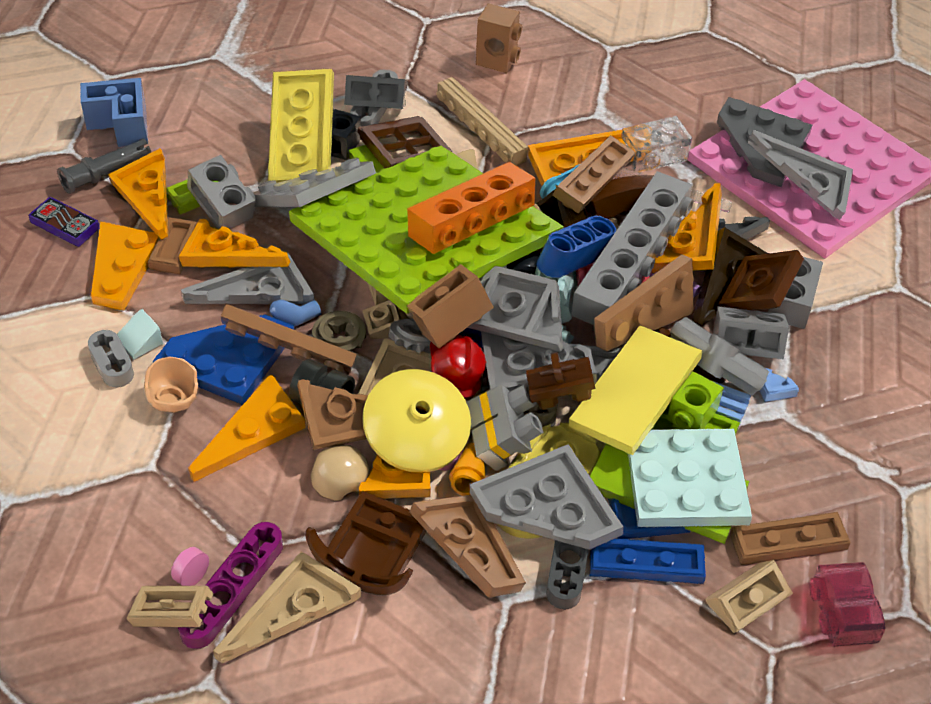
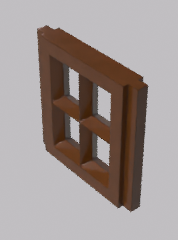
[357,116,452,168]

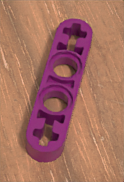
[178,522,283,649]

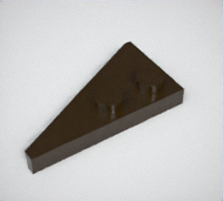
[692,227,769,327]

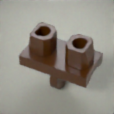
[526,352,596,410]

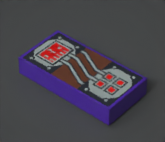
[28,197,100,247]

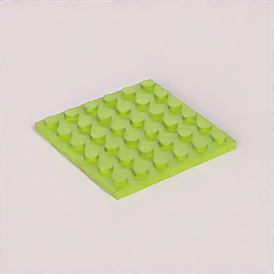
[289,146,564,314]

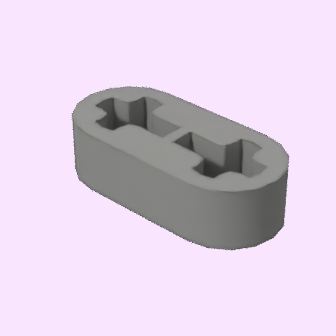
[88,330,134,388]

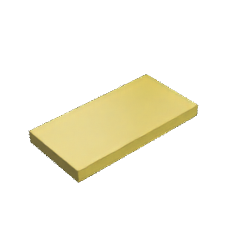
[268,69,334,183]
[569,325,702,455]

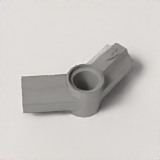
[670,317,769,396]

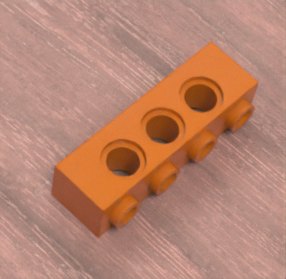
[407,161,535,254]

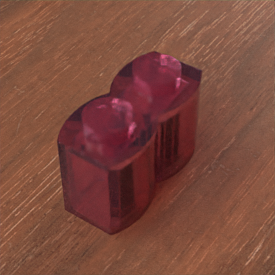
[809,562,886,647]

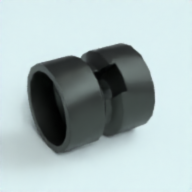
[289,359,355,405]

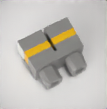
[466,384,543,471]

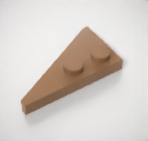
[297,379,427,450]

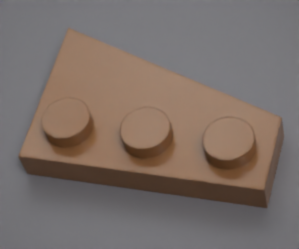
[409,495,526,598]

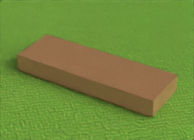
[730,512,851,565]

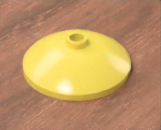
[362,369,471,473]

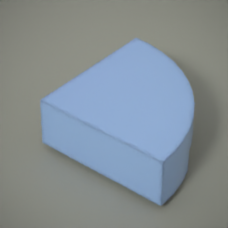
[760,368,799,402]

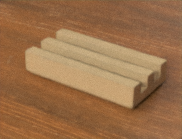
[127,586,213,627]

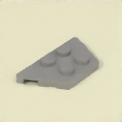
[467,266,563,352]

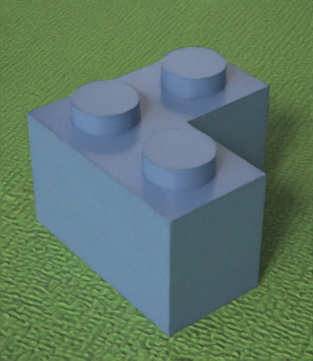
[80,78,148,147]

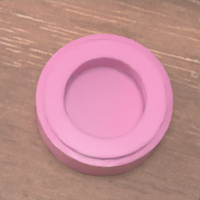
[171,547,209,586]

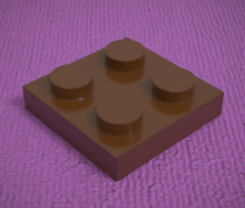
[719,250,804,310]

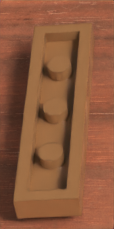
[553,135,636,214]
[221,304,357,373]

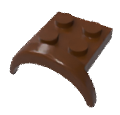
[305,491,427,595]

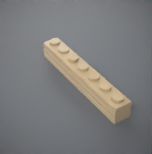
[436,77,528,166]

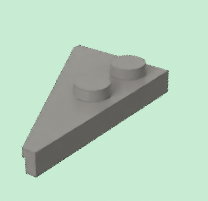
[748,130,853,220]
[181,253,314,304]

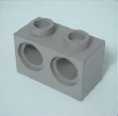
[187,155,256,229]
[768,257,823,329]
[713,307,789,360]

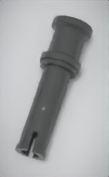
[57,139,151,194]

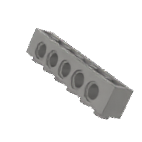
[571,171,694,325]

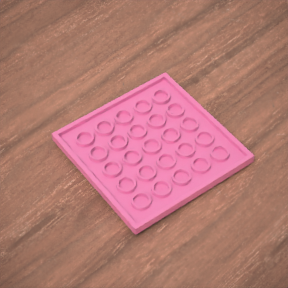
[687,79,931,259]

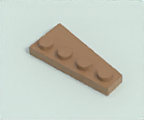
[594,254,694,351]

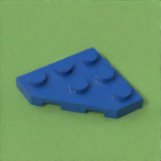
[153,314,294,405]

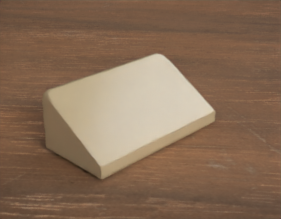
[705,560,793,633]

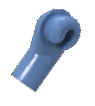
[269,300,321,327]

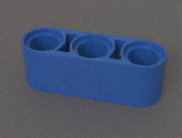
[536,216,616,278]

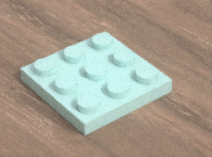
[628,429,752,527]

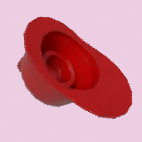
[430,334,486,399]

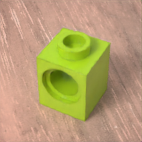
[667,371,724,429]

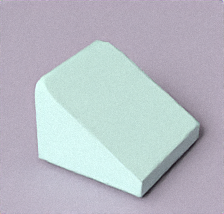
[117,309,163,360]

